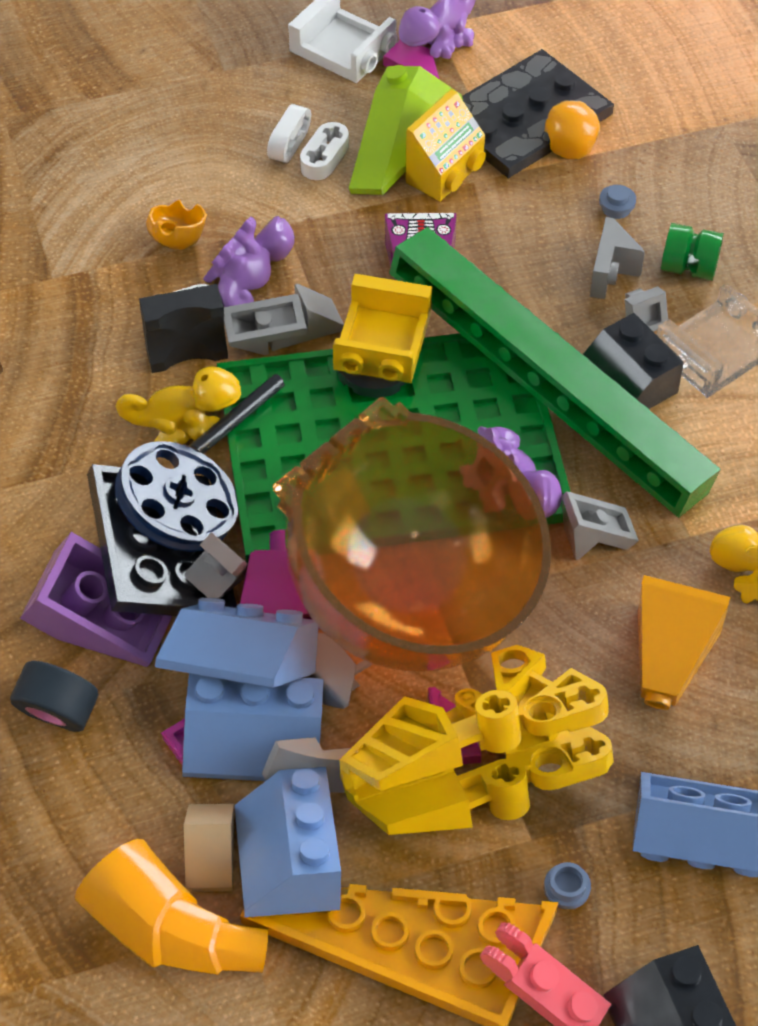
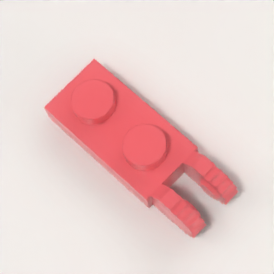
[480,922,611,1026]

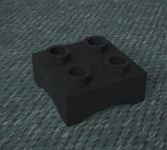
[139,284,228,373]

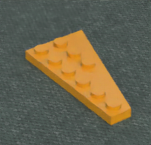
[240,884,559,1026]

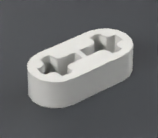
[267,104,311,163]
[300,122,349,180]

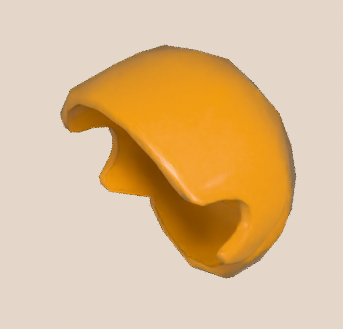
[544,101,600,159]
[146,200,207,250]

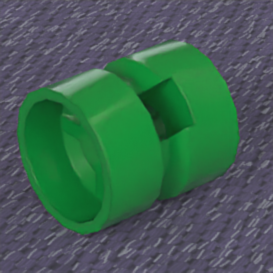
[661,223,724,281]

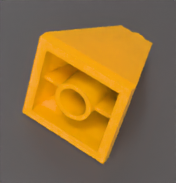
[638,575,731,710]

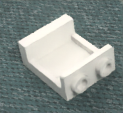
[288,0,398,83]

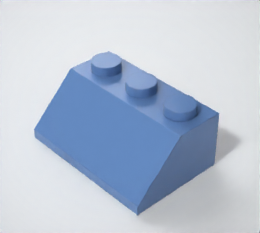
[155,598,319,688]
[182,673,323,781]
[235,767,341,917]
[633,772,758,877]

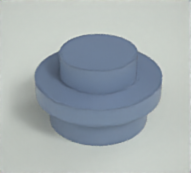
[599,185,636,219]
[544,862,591,909]

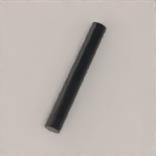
[189,374,285,454]

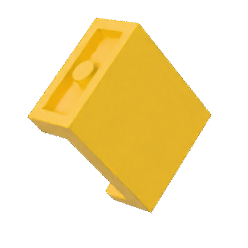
[333,274,432,383]

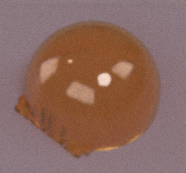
[273,397,551,672]

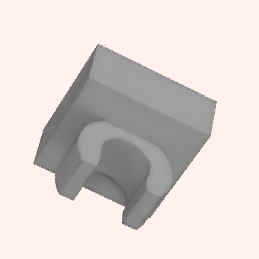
[624,286,668,331]

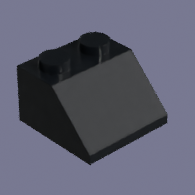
[583,313,684,409]
[603,945,736,1026]

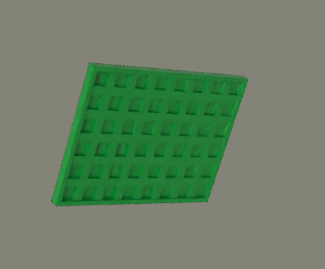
[217,333,571,564]

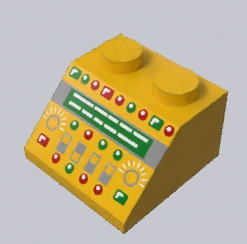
[406,89,486,202]

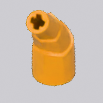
[75,839,268,975]

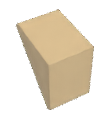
[183,804,235,892]

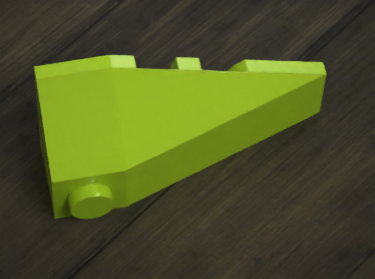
[349,65,463,195]

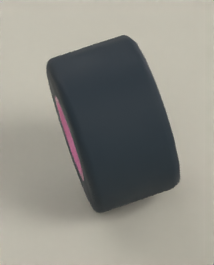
[10,660,99,732]

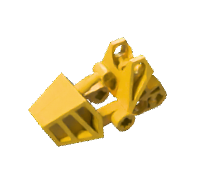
[339,645,614,835]

